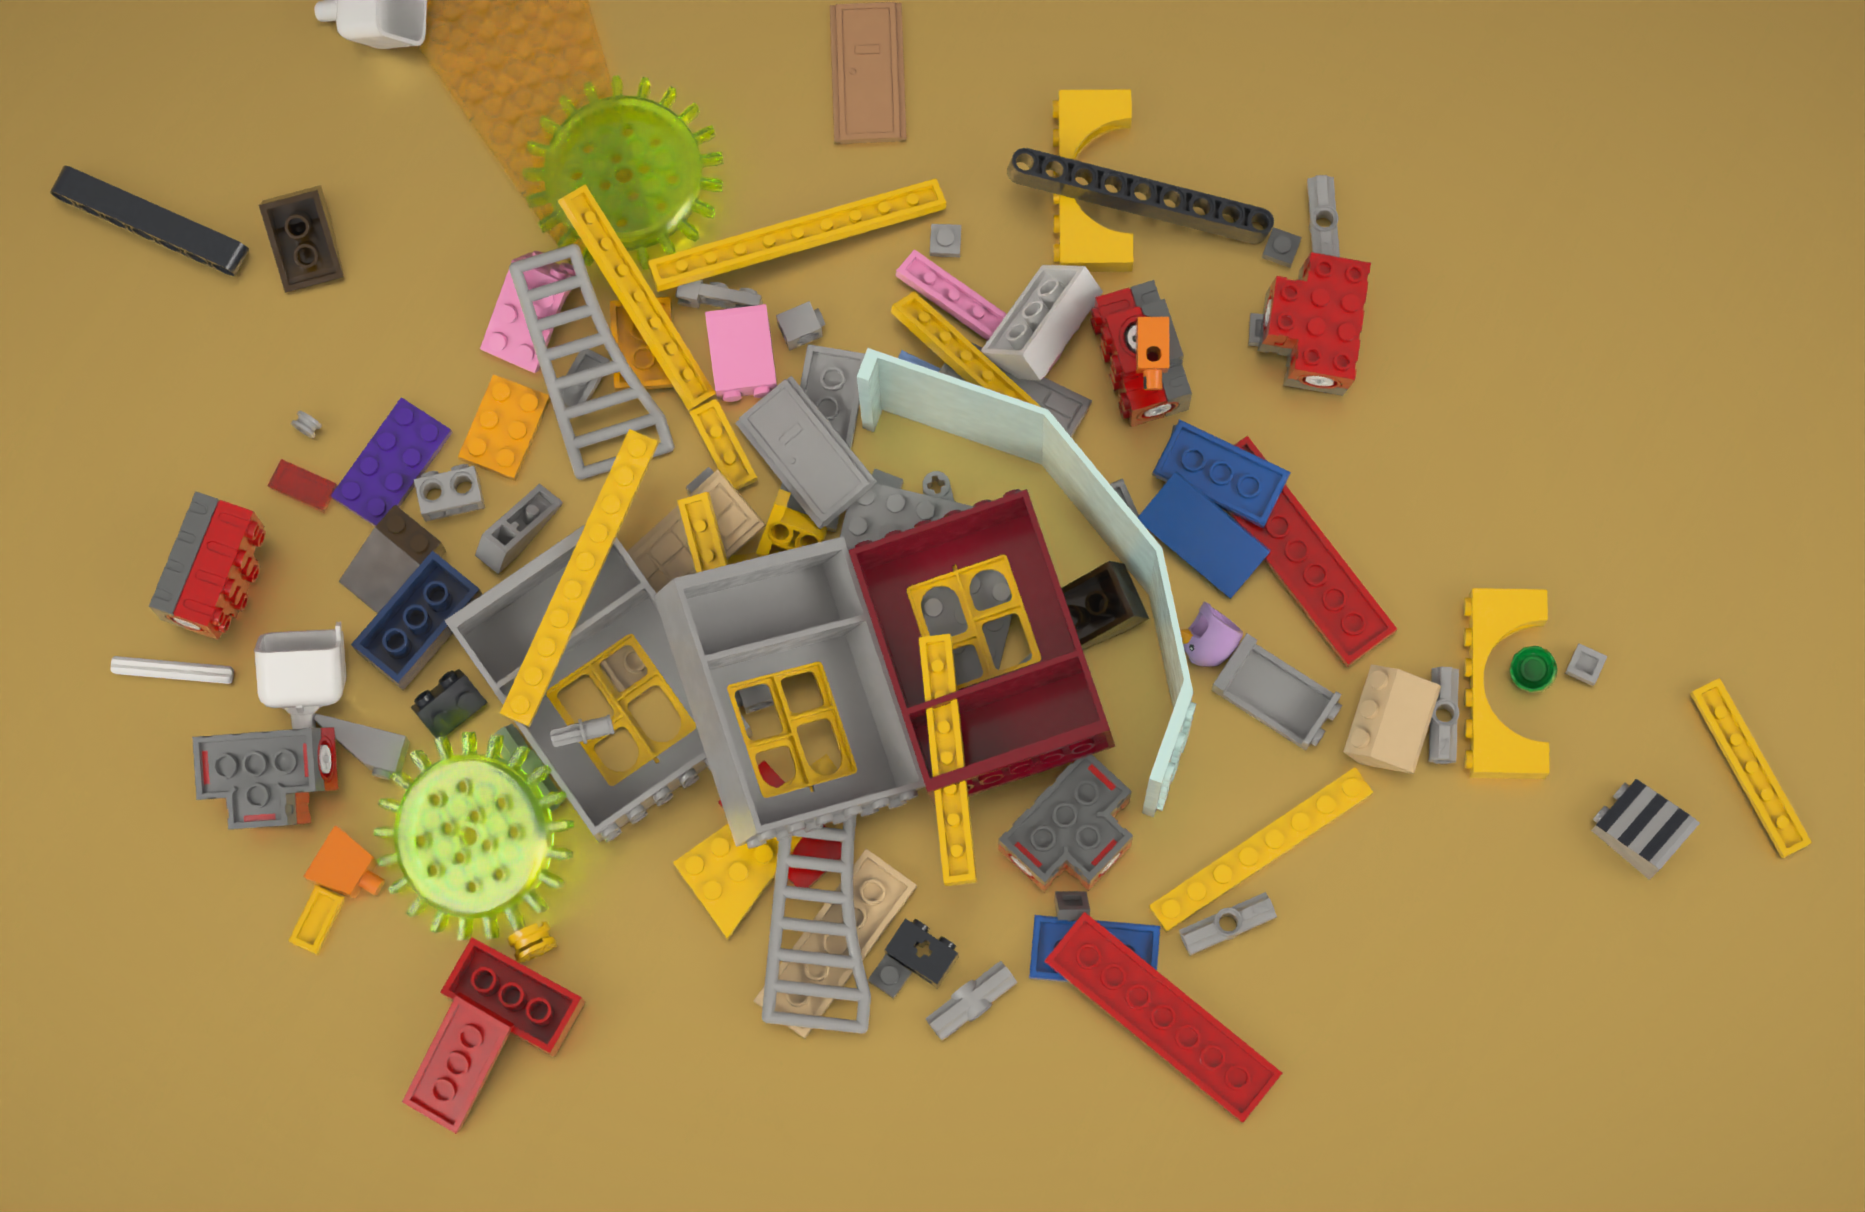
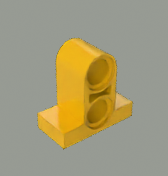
[756,489,827,556]

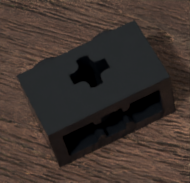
[884,918,958,989]

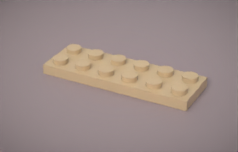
[754,849,917,1039]

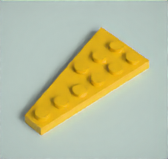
[673,754,837,940]

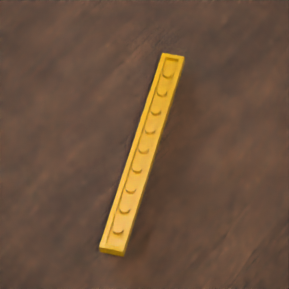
[648,178,946,292]
[500,429,659,727]

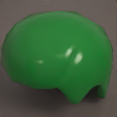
[1510,646,1557,693]

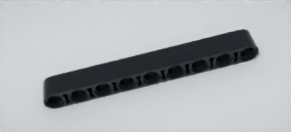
[1007,148,1274,244]

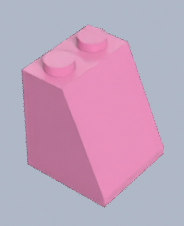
[705,304,777,402]

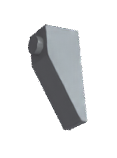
[475,484,563,574]
[314,714,410,780]

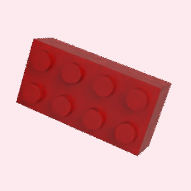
[440,937,586,1057]

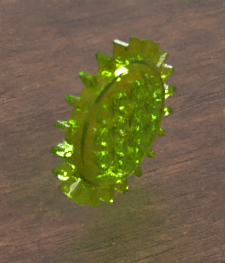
[522,75,724,270]
[374,731,574,940]

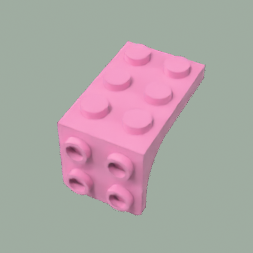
[480,251,576,373]

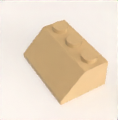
[1343,664,1441,774]

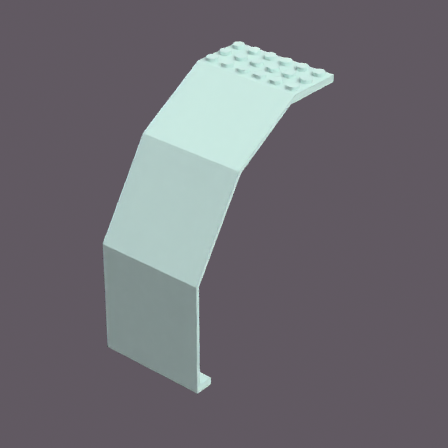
[857,348,1197,817]

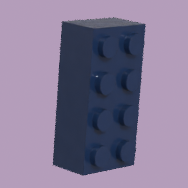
[351,551,483,690]

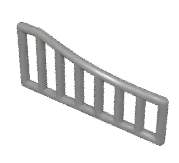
[509,244,675,480]
[761,815,871,1034]

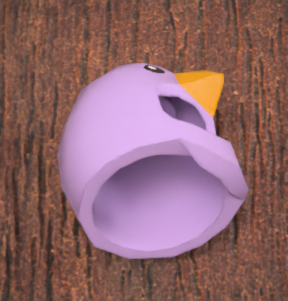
[1180,601,1243,667]

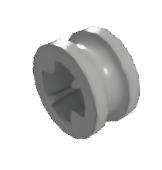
[291,411,322,439]

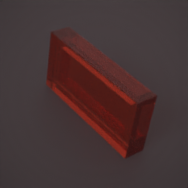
[268,459,337,513]

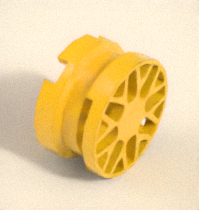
[507,921,557,963]

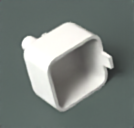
[314,0,427,49]
[254,622,346,729]

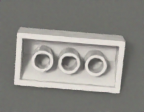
[981,265,1103,381]

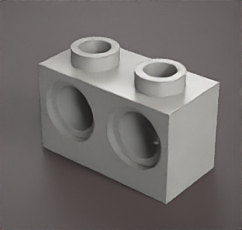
[414,464,485,522]

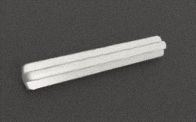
[111,656,234,684]

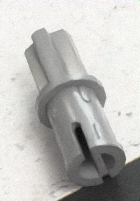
[550,714,615,748]

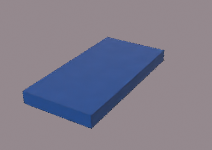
[1152,419,1291,528]
[1137,471,1271,599]
[1029,915,1160,982]

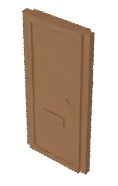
[830,2,907,144]

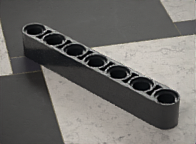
[50,165,249,277]

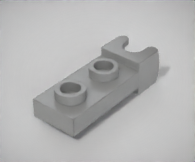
[676,279,763,309]

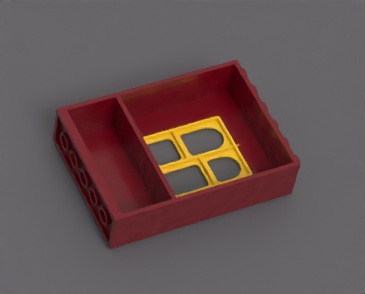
[848,489,1115,808]

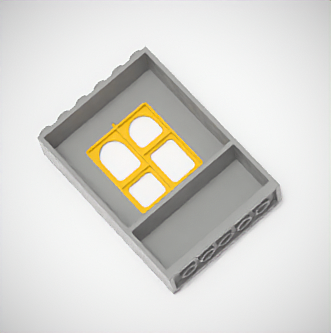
[445,524,753,842]
[654,536,925,849]

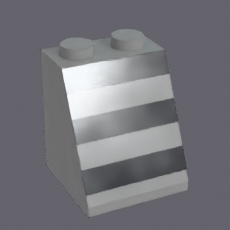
[1591,779,1700,880]

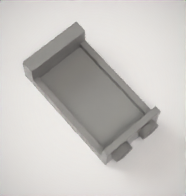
[1211,634,1343,751]

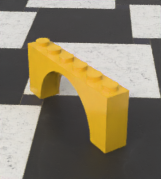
[1053,89,1133,272]
[1463,588,1549,779]

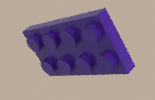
[331,397,453,527]

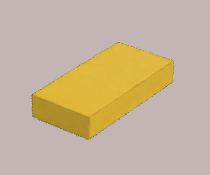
[288,885,345,955]

